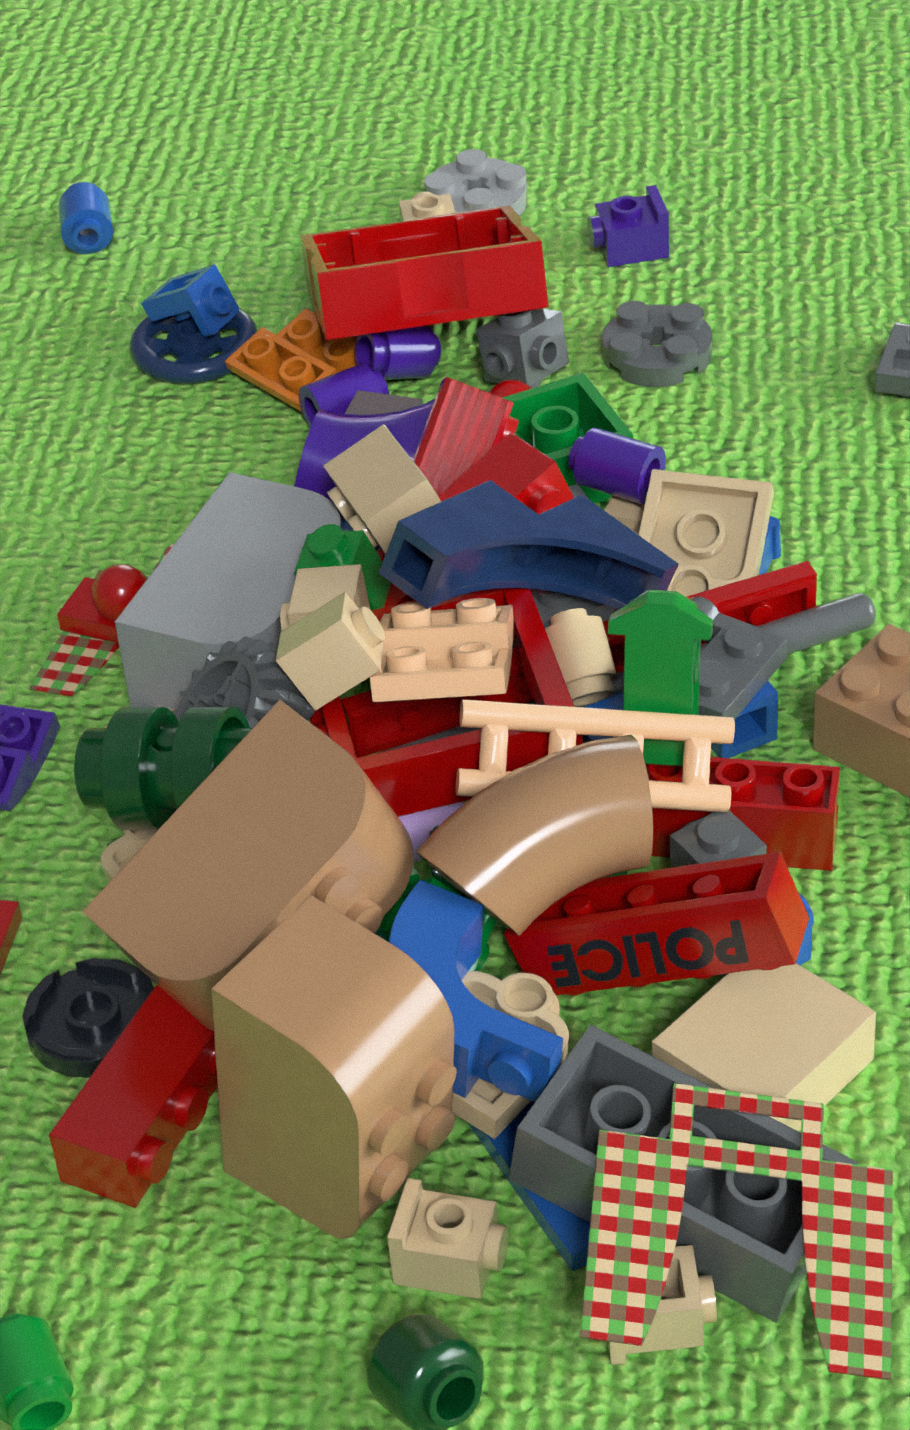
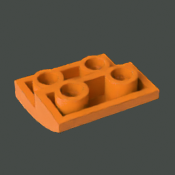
[224,308,357,411]

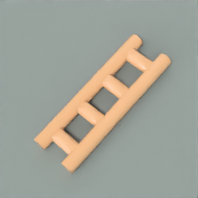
[456,700,735,812]

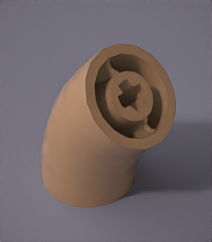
[416,734,653,936]

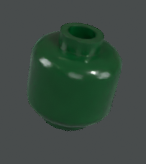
[366,1314,484,1430]

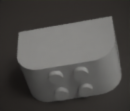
[115,472,342,710]

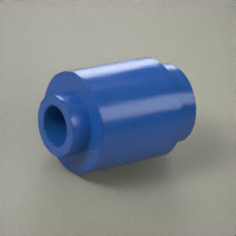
[58,182,113,254]

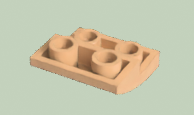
[370,598,513,702]

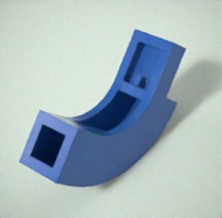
[389,880,563,1102]

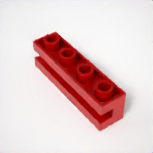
[645,757,840,871]

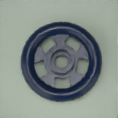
[130,308,258,384]

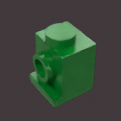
[294,524,391,610]

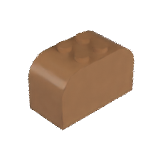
[82,700,414,1031]
[211,895,457,1239]

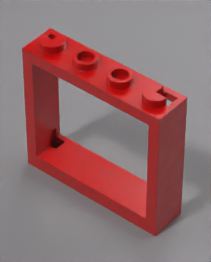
[308,588,583,817]

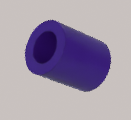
[299,363,389,428]
[569,428,666,505]

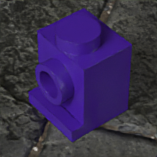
[587,185,669,267]

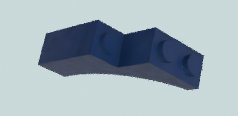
[379,480,679,610]

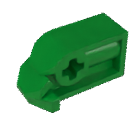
[608,590,713,766]

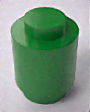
[0,1314,74,1430]

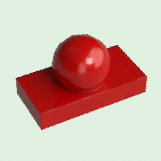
[57,564,147,643]

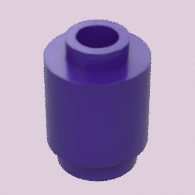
[355,325,441,380]

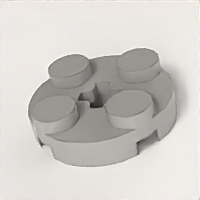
[424,149,527,216]

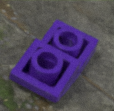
[0,704,60,811]

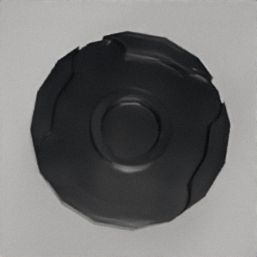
[22,958,154,1078]

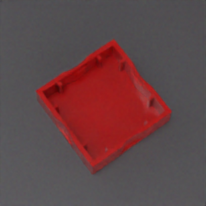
[300,205,549,340]

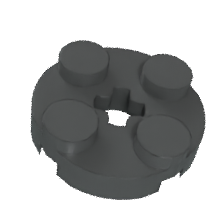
[602,301,713,387]

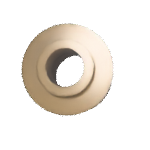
[545,608,617,707]

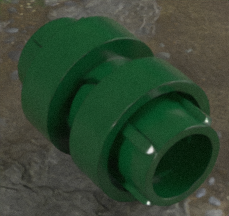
[74,707,253,830]

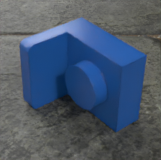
[141,264,239,337]

